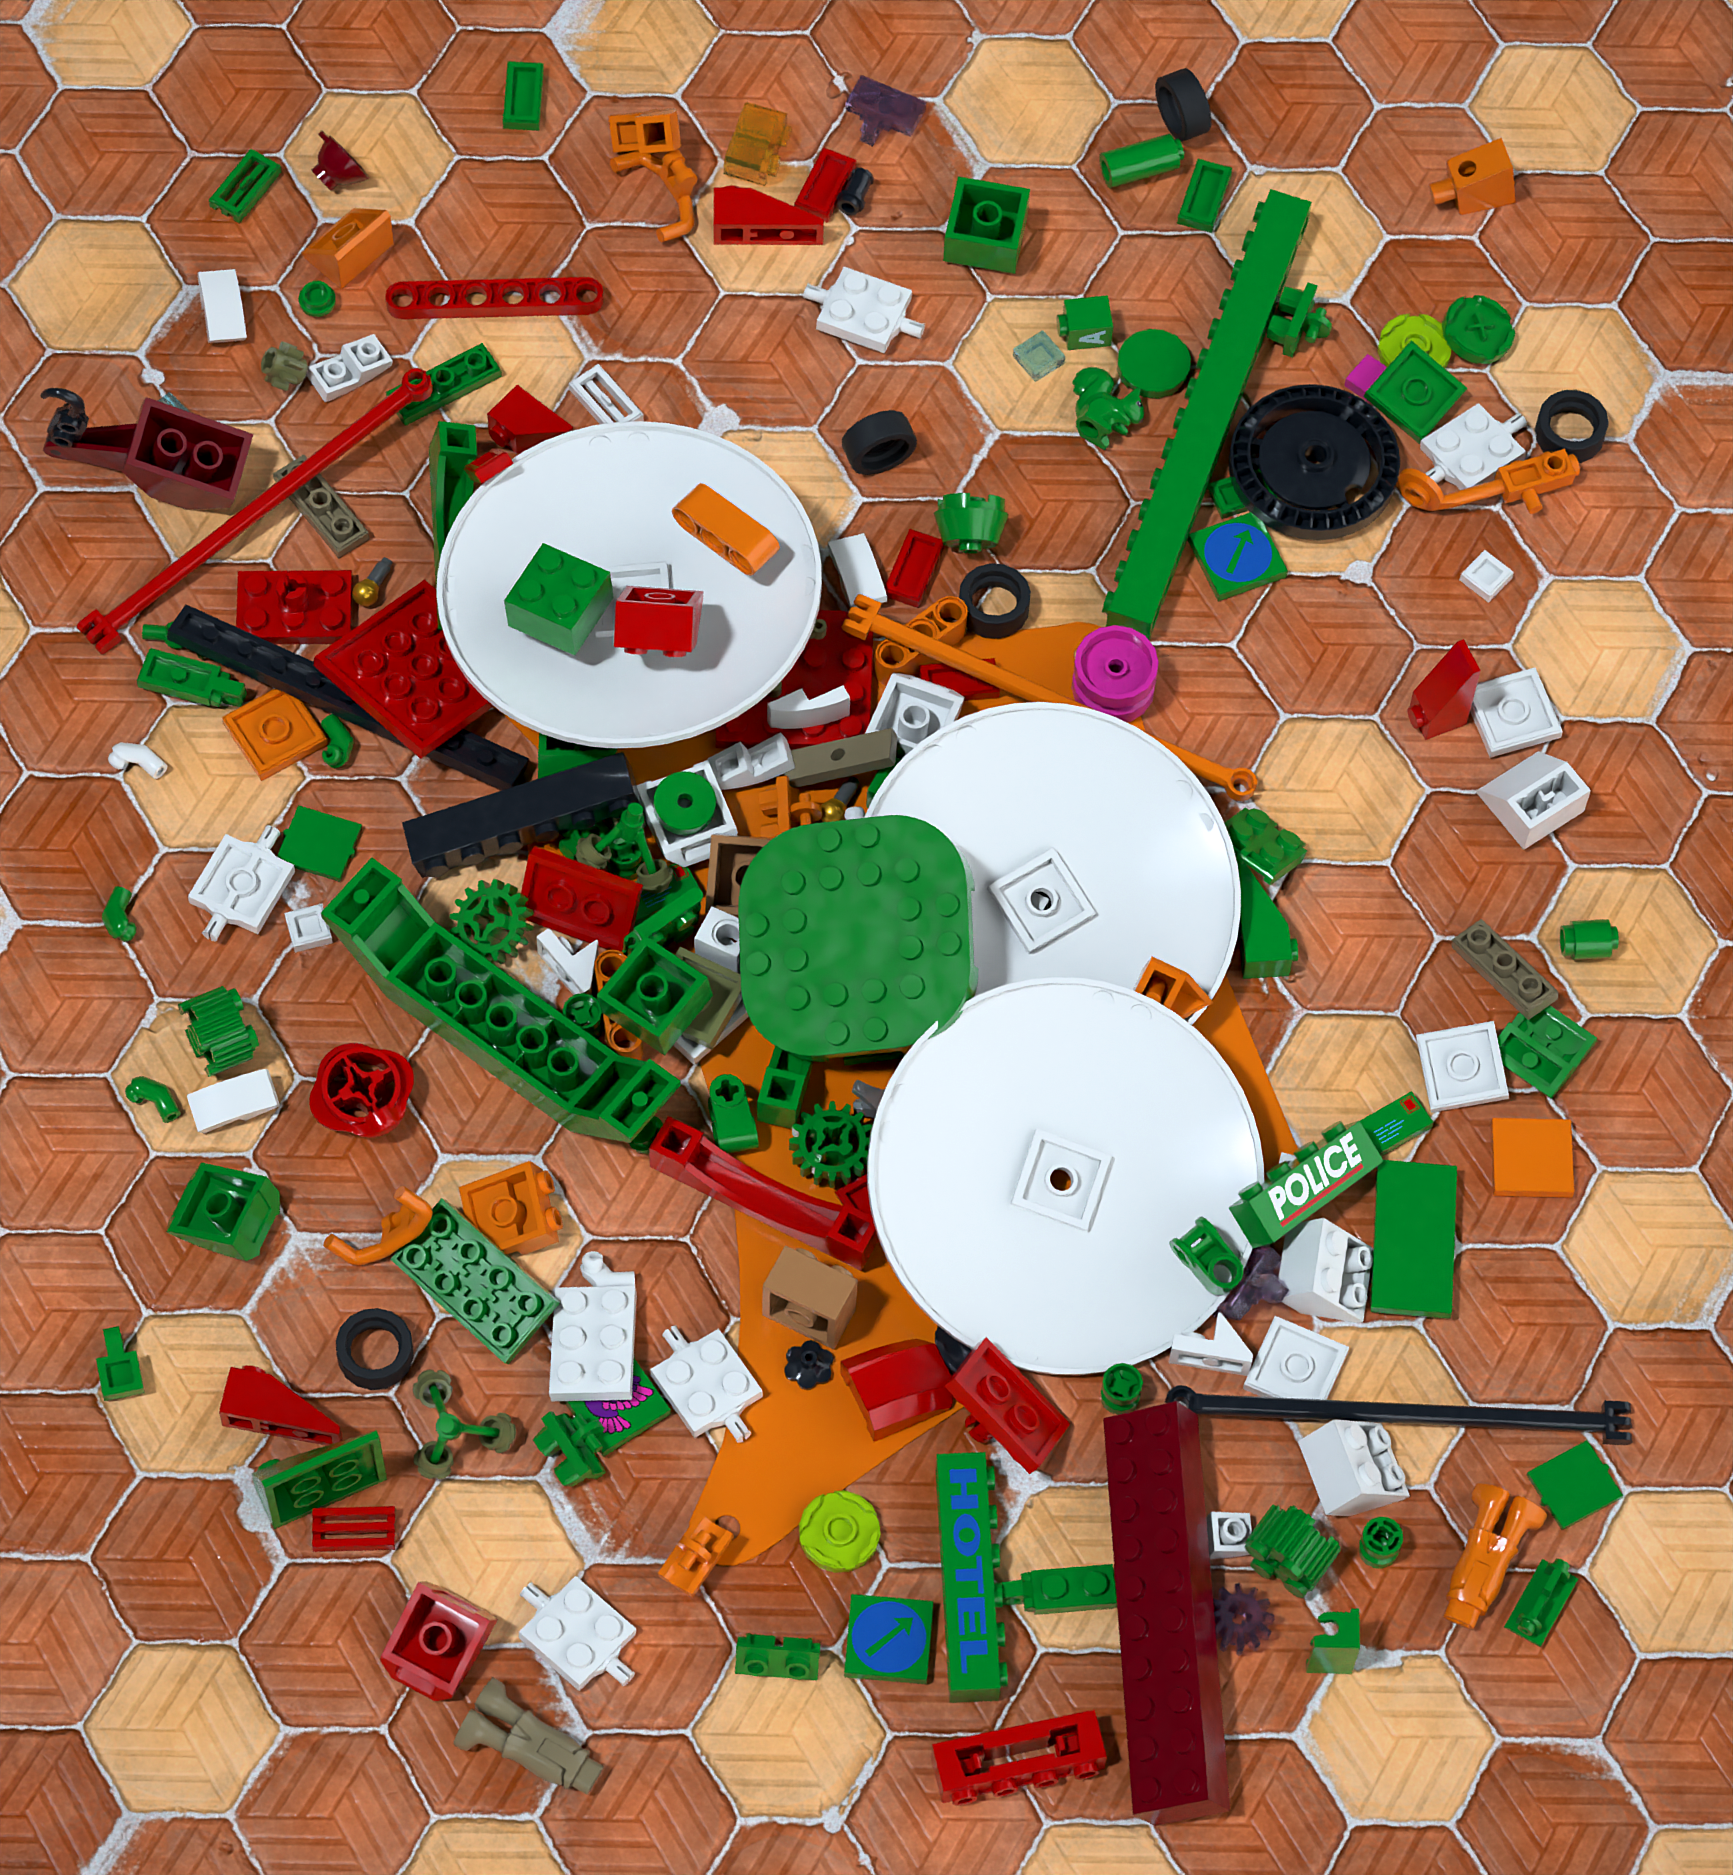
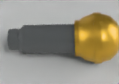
[352,557,392,606]
[821,776,859,822]

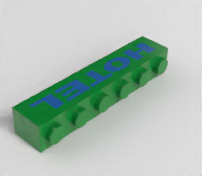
[935,1452,1008,1703]

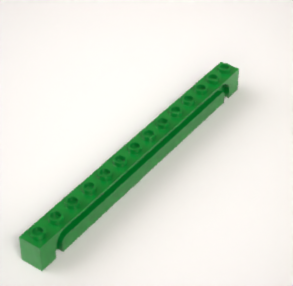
[1102,189,1312,640]

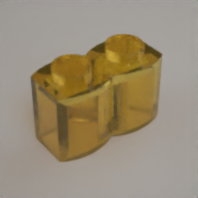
[724,102,792,186]

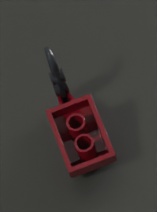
[41,388,254,510]

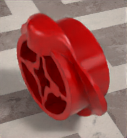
[309,1043,414,1138]

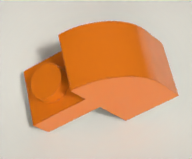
[608,108,682,154]

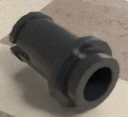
[837,168,874,215]

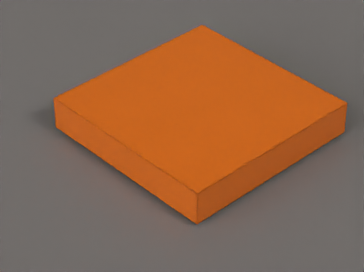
[222,688,328,781]
[1490,1118,1574,1198]

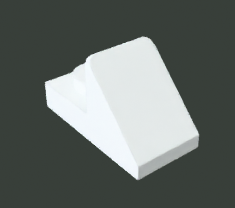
[536,928,599,996]
[1169,1312,1253,1376]

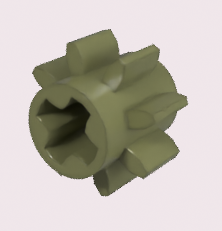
[261,341,308,391]

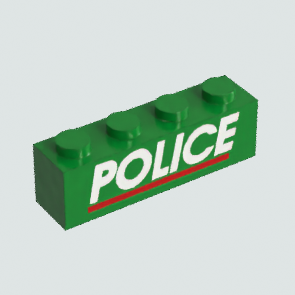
[1229,1121,1383,1248]

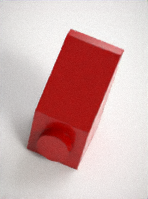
[487,384,573,454]

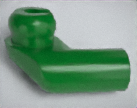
[321,714,354,768]
[102,886,137,942]
[125,1076,181,1123]

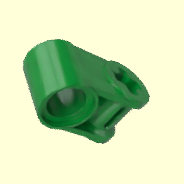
[708,1074,759,1154]
[1169,1216,1244,1295]

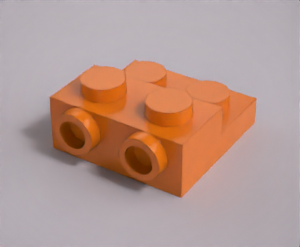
[459,1161,563,1255]

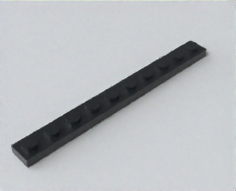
[167,605,529,790]

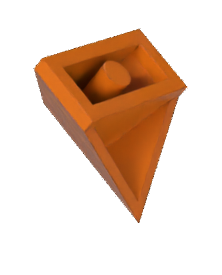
[1133,956,1214,1019]

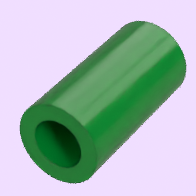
[1099,134,1184,188]

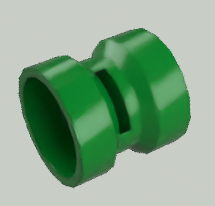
[606,838,644,880]
[563,993,603,1039]
[1100,1363,1143,1415]
[1358,1517,1403,1569]

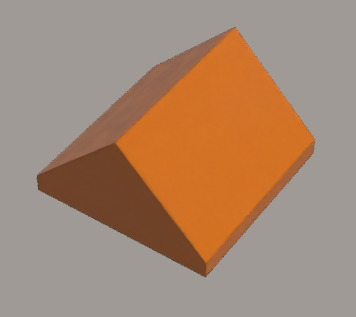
[301,208,394,289]

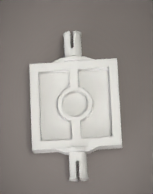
[803,267,925,353]
[1420,403,1527,490]
[188,825,295,942]
[650,1325,763,1443]
[519,1576,636,1691]

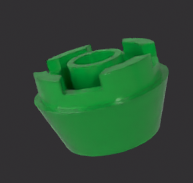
[933,493,1009,554]

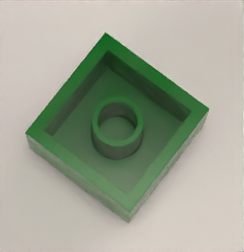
[943,176,1030,274]
[504,543,614,655]
[596,936,713,1056]

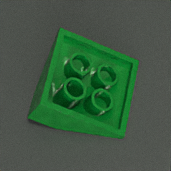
[252,1431,387,1529]

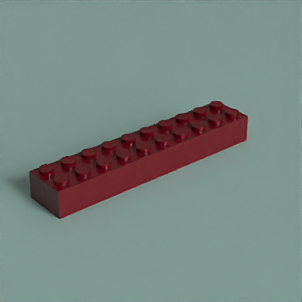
[1103,1401,1231,1826]

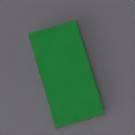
[1370,1160,1457,1319]
[390,1198,560,1364]

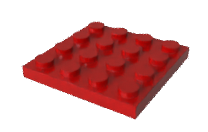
[314,579,494,759]
[716,610,873,750]

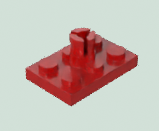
[236,570,353,645]
[521,846,643,952]
[945,1337,1070,1474]

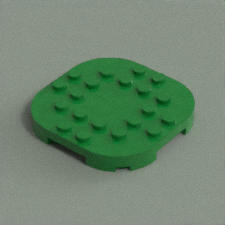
[738,815,979,1062]

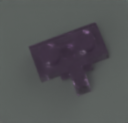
[845,75,926,146]
[1212,1247,1289,1321]

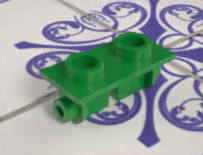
[1504,1558,1578,1647]
[735,1633,821,1680]

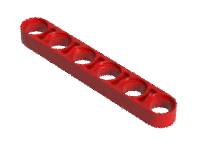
[385,277,604,319]

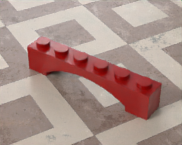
[649,1116,879,1271]

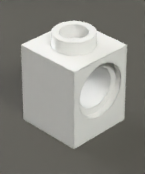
[694,906,740,973]

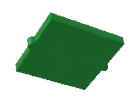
[277,805,362,882]
[1526,1440,1623,1530]

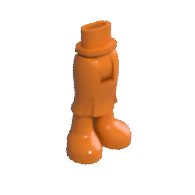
[1443,1483,1547,1630]

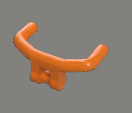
[610,149,698,242]
[323,1185,433,1266]

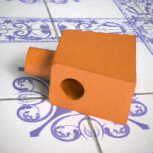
[1429,138,1515,215]

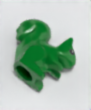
[1072,367,1144,450]

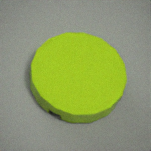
[1377,313,1452,368]
[799,1490,881,1573]

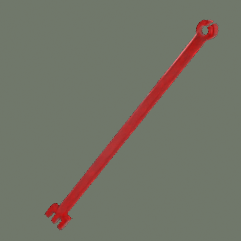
[77,368,433,654]

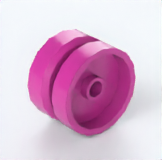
[1071,625,1159,722]

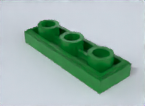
[386,343,502,426]

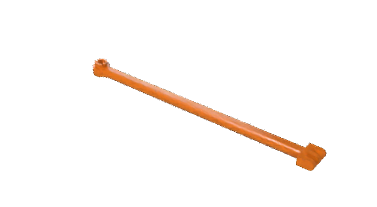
[841,594,1257,801]

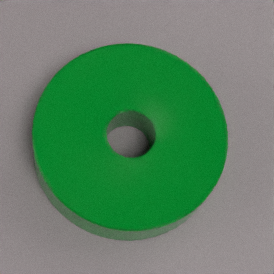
[653,771,716,835]

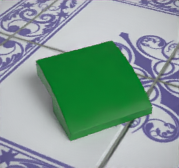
[1497,1005,1598,1099]

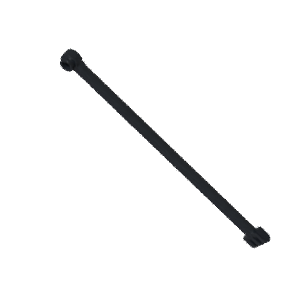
[1164,1385,1632,1445]

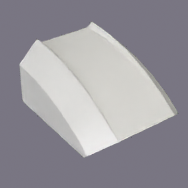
[865,673,965,758]
[637,760,738,867]

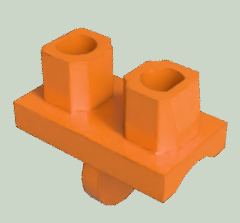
[759,775,823,838]
[658,1513,734,1598]

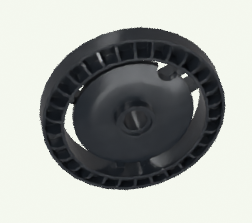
[1229,384,1400,540]

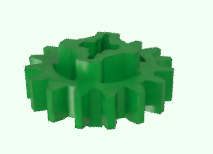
[449,879,534,964]
[789,1101,872,1188]

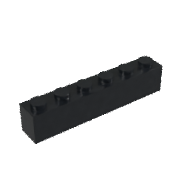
[402,752,642,878]

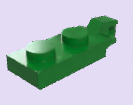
[137,648,247,707]
[1001,1564,1117,1615]

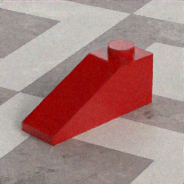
[713,185,824,245]
[1407,639,1481,740]
[219,1365,343,1446]

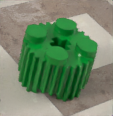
[178,986,259,1077]
[1245,1504,1341,1598]

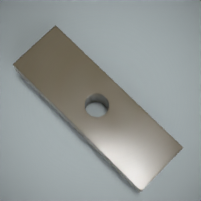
[273,454,370,559]
[784,728,898,788]
[1451,919,1558,1020]

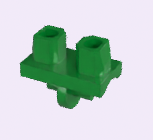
[1266,282,1332,358]
[533,1411,606,1487]

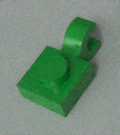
[96,1326,145,1401]

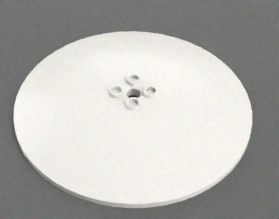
[437,421,822,748]
[864,702,1241,1025]
[867,977,1264,1375]

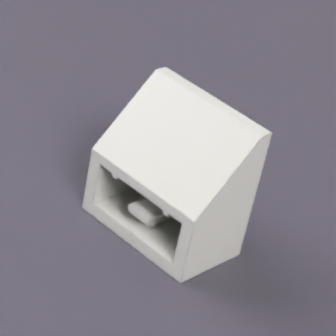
[1477,751,1591,850]
[1276,1218,1373,1323]
[1298,1420,1410,1516]

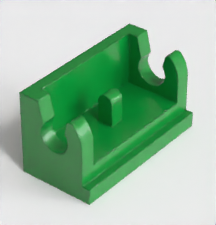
[1306,1608,1360,1674]

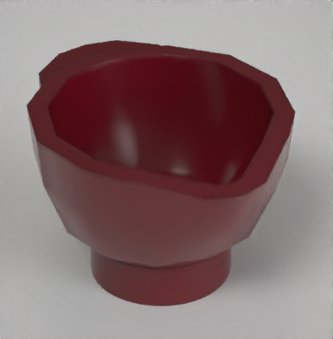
[311,131,369,191]

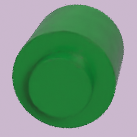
[1560,919,1619,960]

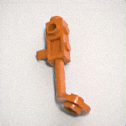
[1397,449,1580,514]

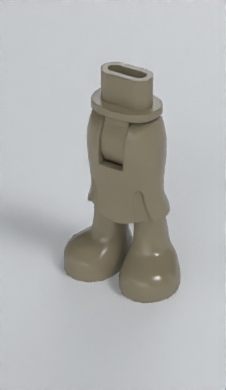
[453,1677,604,1795]

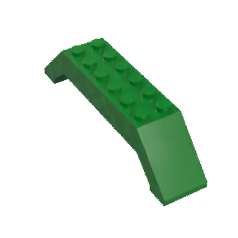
[321,857,681,1143]

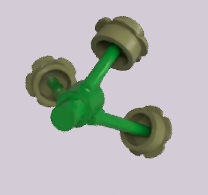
[576,802,673,894]
[413,1369,516,1479]

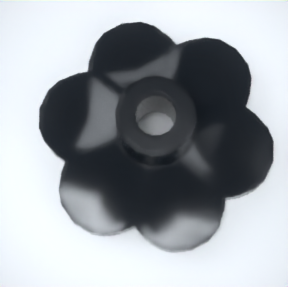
[784,1340,833,1390]

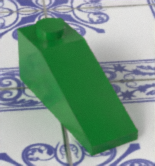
[1237,863,1298,979]

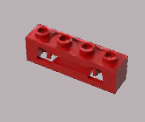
[931,1709,1107,1806]

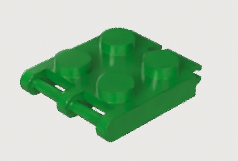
[1224,808,1307,885]
[622,887,703,957]

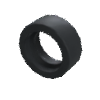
[1155,68,1211,142]
[1535,390,1609,463]
[842,410,917,475]
[959,563,1031,639]
[335,1308,414,1390]

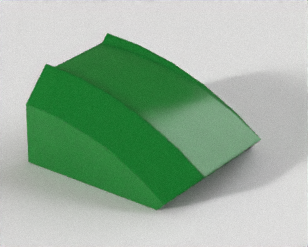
[166,1162,280,1261]

